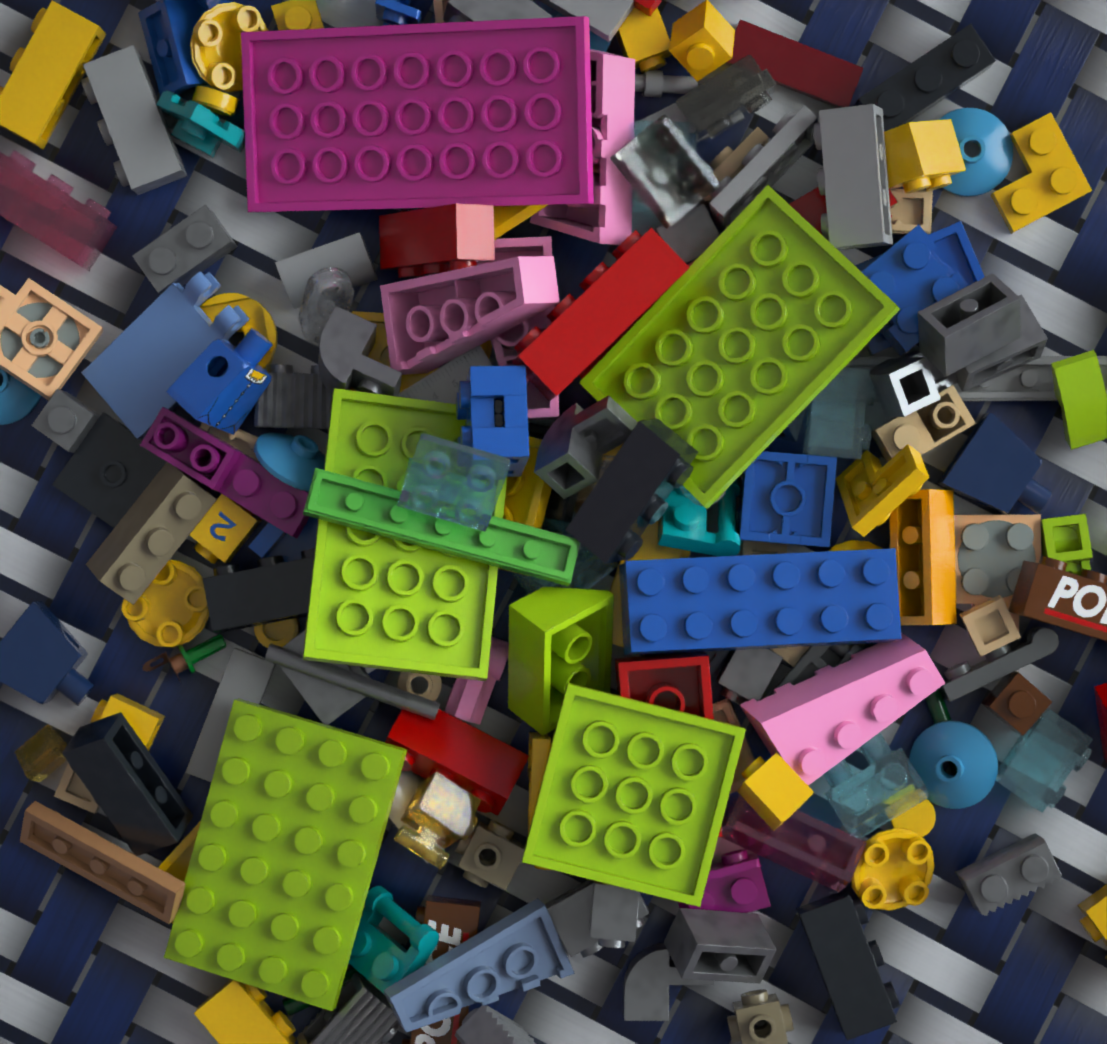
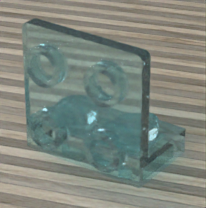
[397,433,511,532]

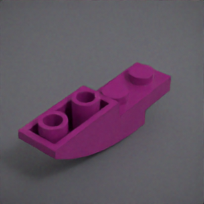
[140,407,310,538]

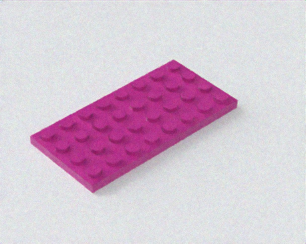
[241,16,594,212]

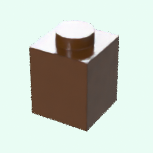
[981,671,1052,736]

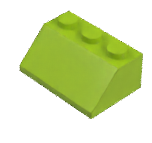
[508,587,614,736]

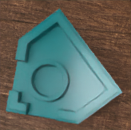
[156,90,245,158]

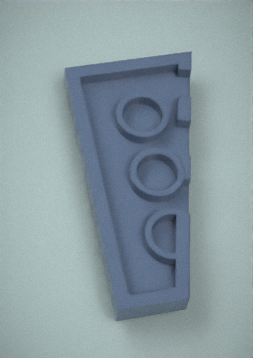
[383,898,575,1033]

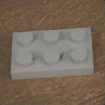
[709,105,818,231]

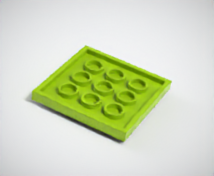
[522,682,746,907]

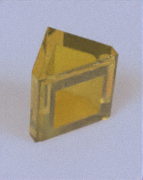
[15,724,67,782]

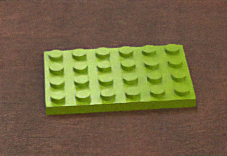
[579,185,900,509]
[302,388,507,681]
[164,698,407,1011]

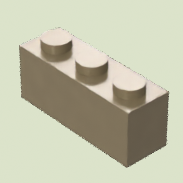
[86,462,217,605]

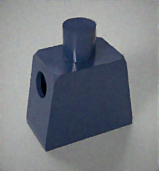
[936,412,1052,514]
[0,601,95,706]

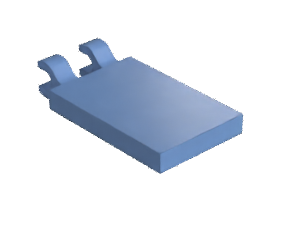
[81,272,250,439]

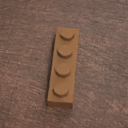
[20,801,186,924]

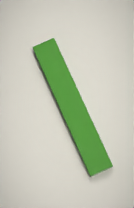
[303,468,580,586]

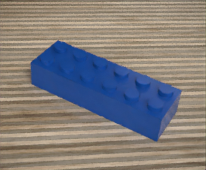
[619,548,902,656]

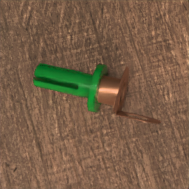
[142,634,226,682]

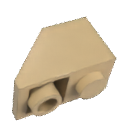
[870,385,976,462]

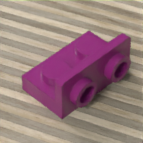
[677,849,771,913]

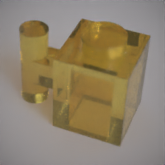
[394,772,481,869]

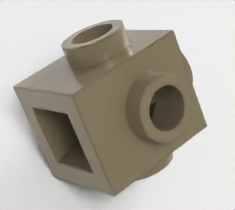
[455,820,525,891]
[727,989,794,1044]

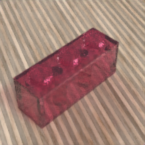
[0,150,117,271]
[721,793,867,892]

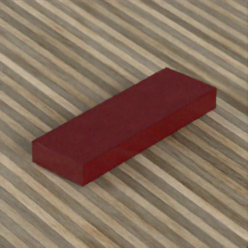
[724,19,864,108]

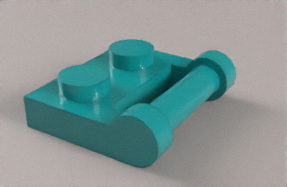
[658,477,741,556]
[349,886,440,994]

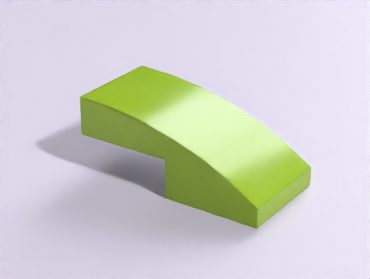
[1051,350,1107,450]
[1041,514,1093,576]

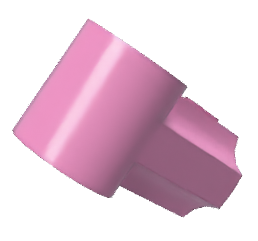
[445,637,509,725]

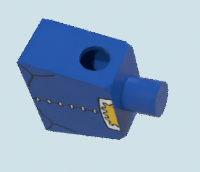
[166,328,273,435]

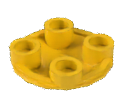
[190,2,269,92]
[121,560,209,647]
[850,828,935,911]

